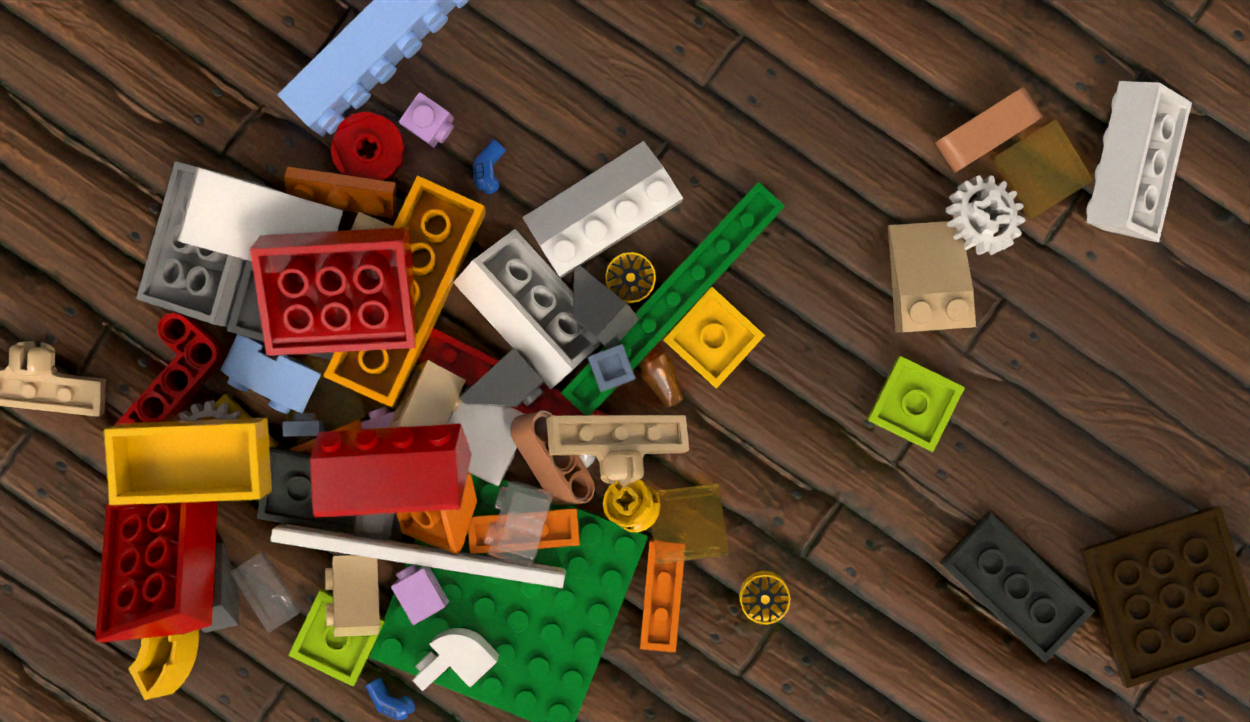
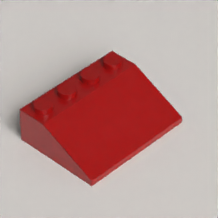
[250,227,416,356]
[95,501,218,642]

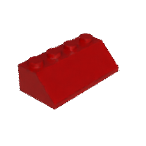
[310,423,472,517]

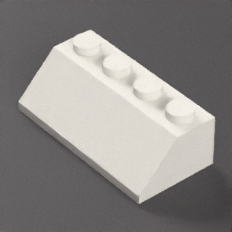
[1086,81,1192,242]
[522,141,683,278]
[453,229,601,389]

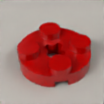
[331,112,405,181]

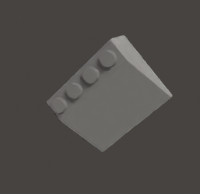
[136,161,283,327]

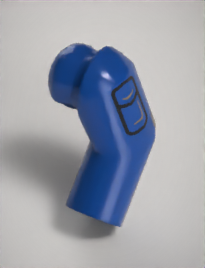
[473,139,506,194]
[365,677,415,720]

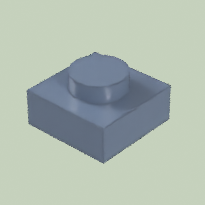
[588,344,635,392]
[282,413,326,436]

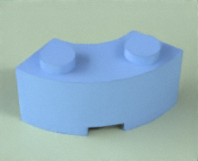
[220,334,321,414]

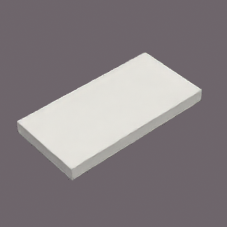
[177,168,343,261]

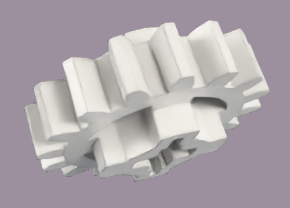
[945,175,1025,255]

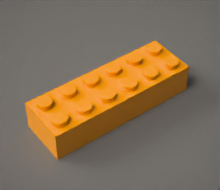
[323,176,486,409]

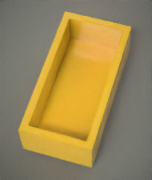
[104,418,272,505]

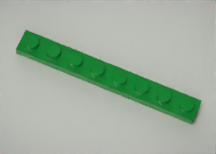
[561,182,785,416]

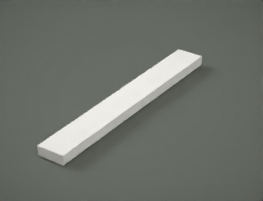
[271,523,566,588]

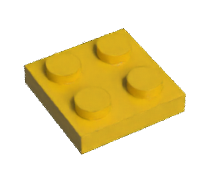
[663,287,765,389]

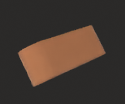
[935,87,1043,173]
[510,411,595,506]

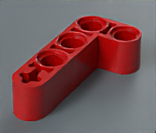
[114,313,226,426]

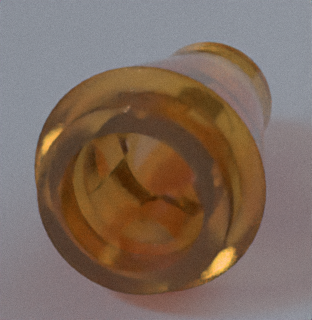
[639,352,684,408]

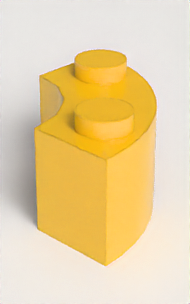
[128,630,199,700]

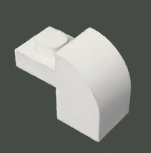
[413,628,499,691]

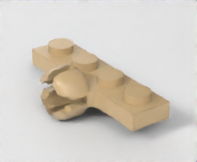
[0,341,106,417]
[546,415,689,484]

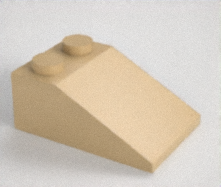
[888,221,976,333]

